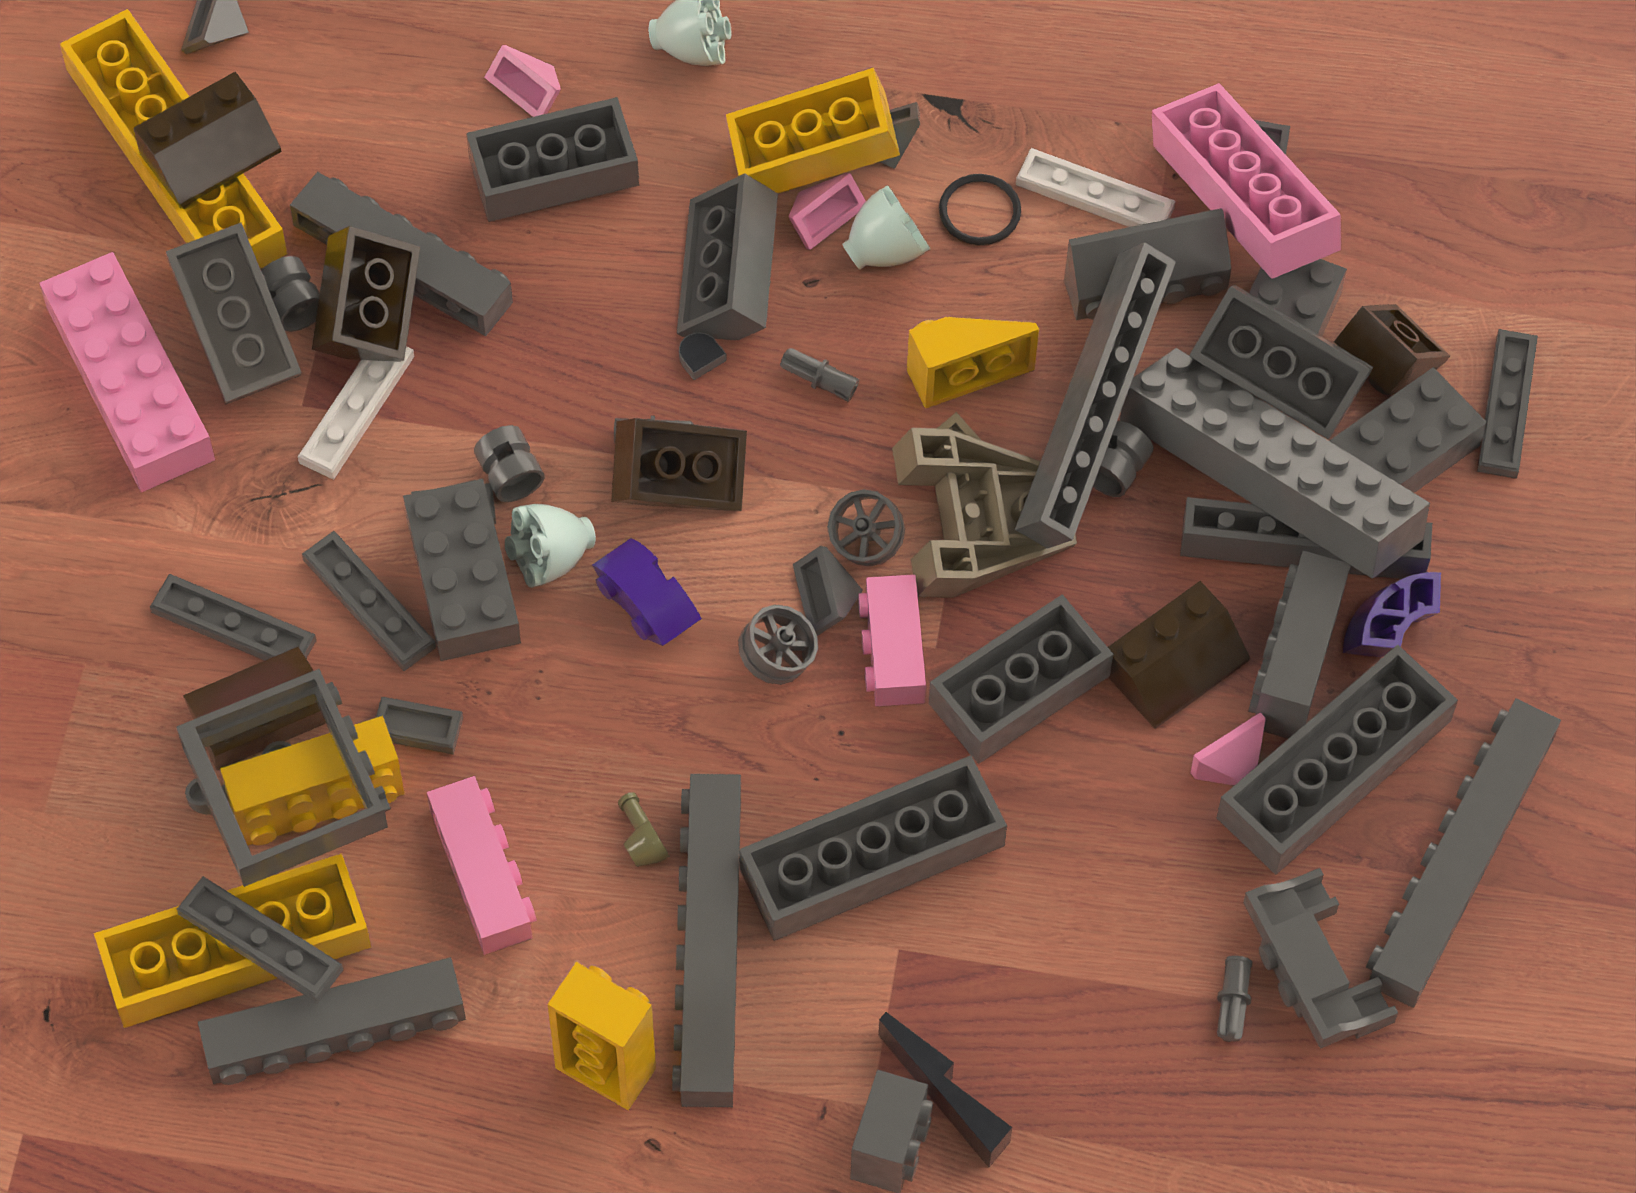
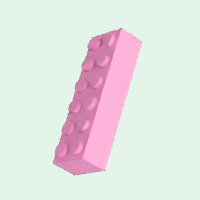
[1152,83,1341,279]
[39,252,215,492]

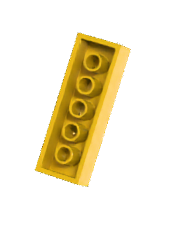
[94,853,372,1028]

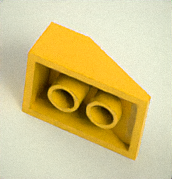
[907,317,1039,409]

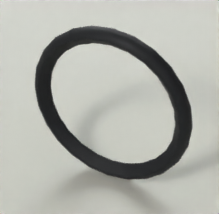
[939,174,1021,245]

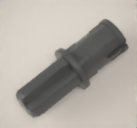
[780,348,860,402]
[1217,956,1253,1042]

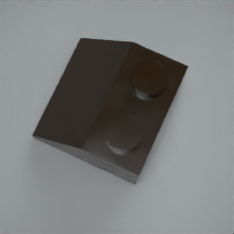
[1334,304,1450,395]

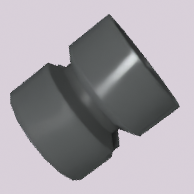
[261,256,320,332]
[1093,421,1154,497]
[474,425,545,502]

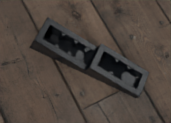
[878,1012,1012,1167]

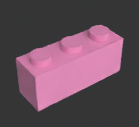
[858,575,926,706]

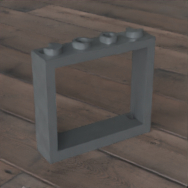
[176,669,391,887]

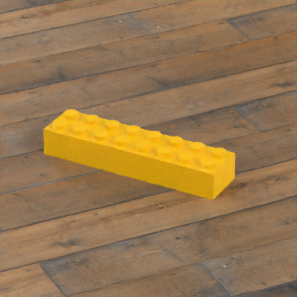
[60,9,287,269]

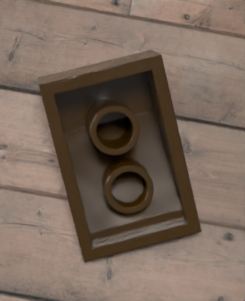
[611,418,747,511]

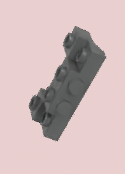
[1243,868,1398,1049]

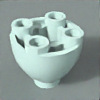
[649,0,731,66]
[842,185,931,270]
[505,504,596,588]

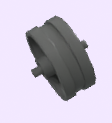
[827,489,905,567]
[738,604,818,685]

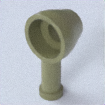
[618,792,670,867]

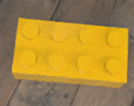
[726,67,900,193]
[220,716,405,846]
[547,962,656,1111]

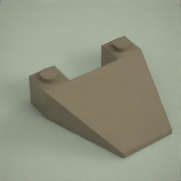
[892,428,1077,598]

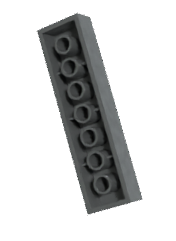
[1120,348,1430,579]

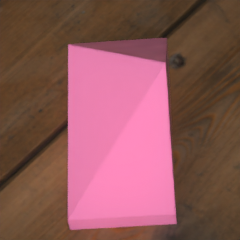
[484,45,561,117]
[788,173,866,250]
[1190,712,1266,785]

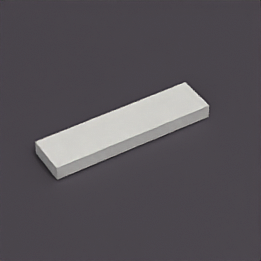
[1016,148,1175,227]
[298,346,414,480]

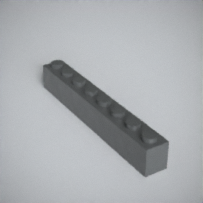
[1015,242,1176,549]
[1366,698,1561,1008]
[672,774,741,1107]

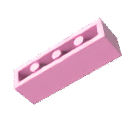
[427,776,537,955]

